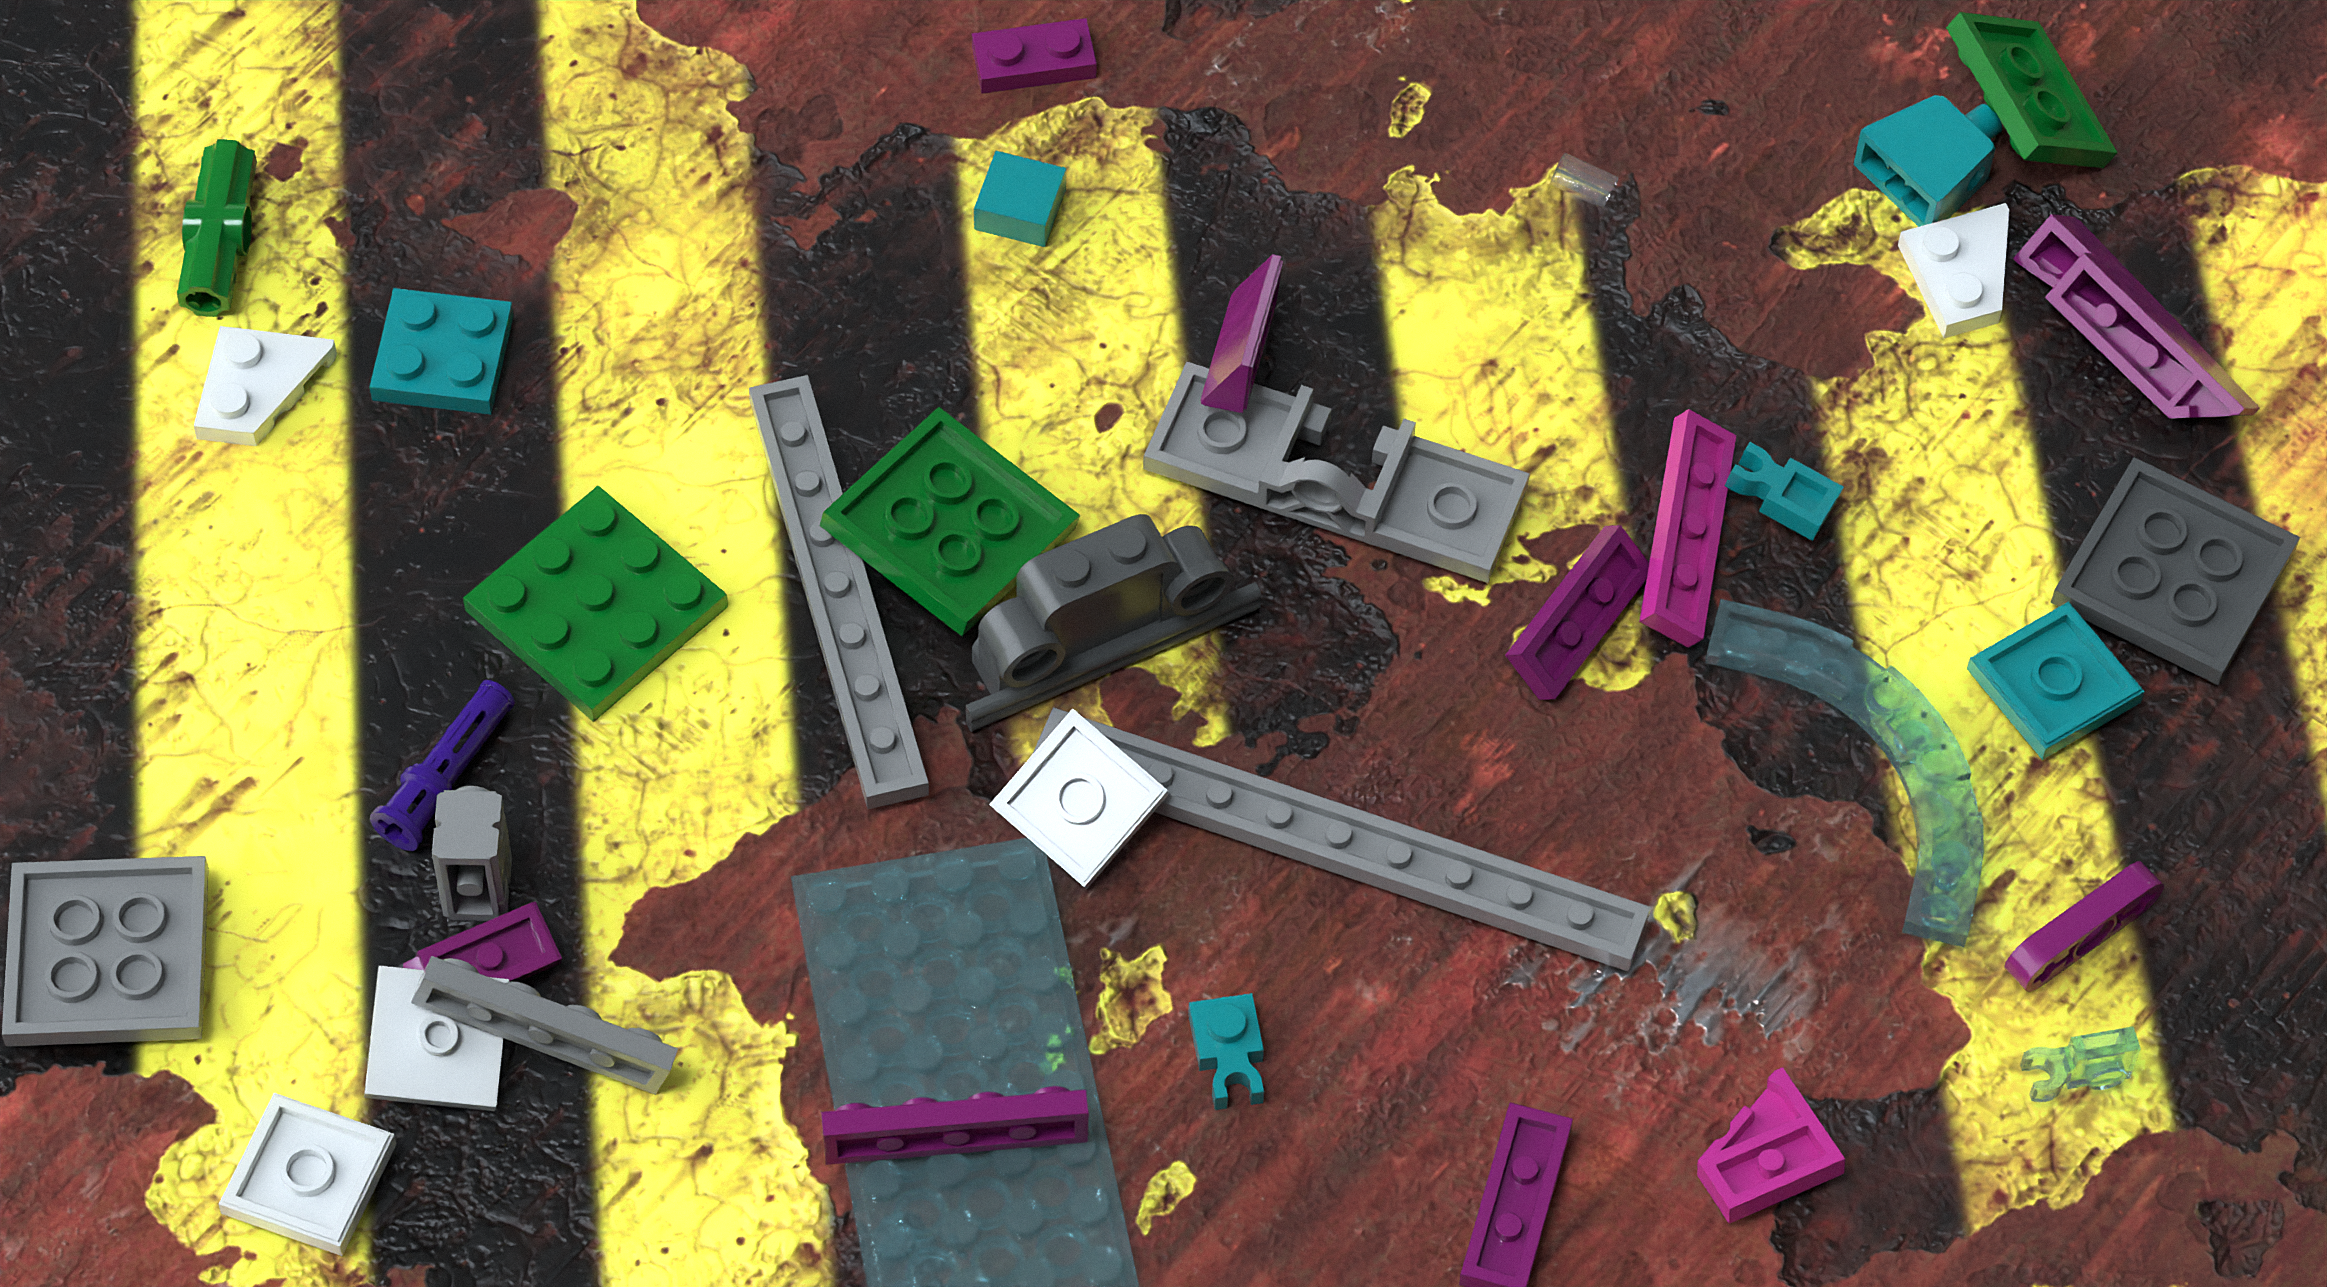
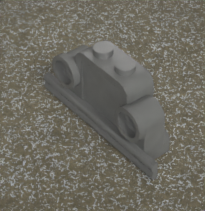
[966,514,1262,732]

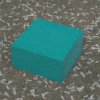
[974,151,1067,247]

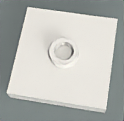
[989,709,1170,889]
[364,966,509,1111]
[218,1093,396,1256]

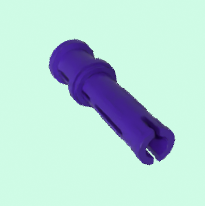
[370,680,515,851]

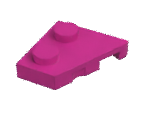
[1697,1067,1845,1224]

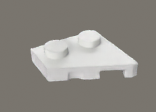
[1898,203,2009,338]
[194,326,337,446]

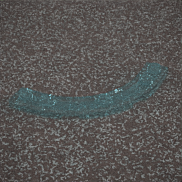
[1705,599,1984,947]

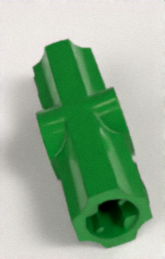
[177,139,257,317]

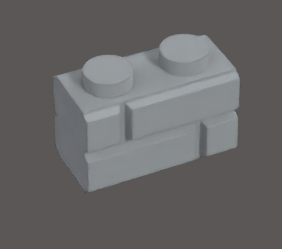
[432,786,512,921]

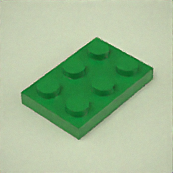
[1946,12,2118,168]

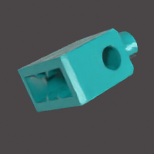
[1853,95,2002,227]

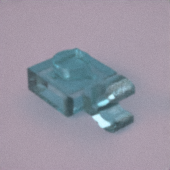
[2020,1026,2141,1102]

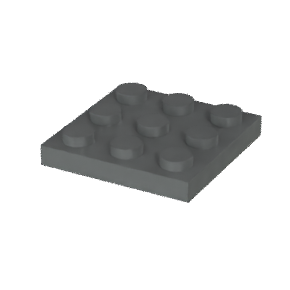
[2051,457,2300,685]

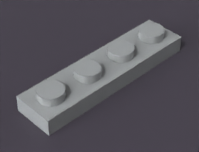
[411,956,678,1095]

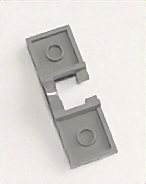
[1143,362,1530,583]

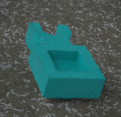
[1725,442,1844,541]
[1188,993,1264,1110]

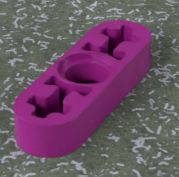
[2004,861,2164,992]

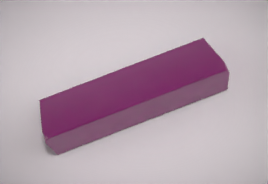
[1200,254,1283,413]

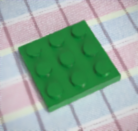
[819,407,1080,636]
[463,485,728,722]

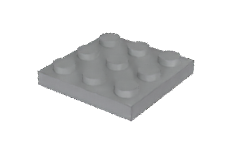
[2,856,209,1046]

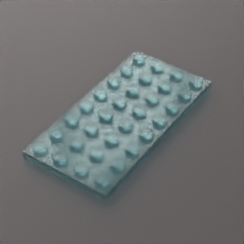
[791,838,1139,1287]

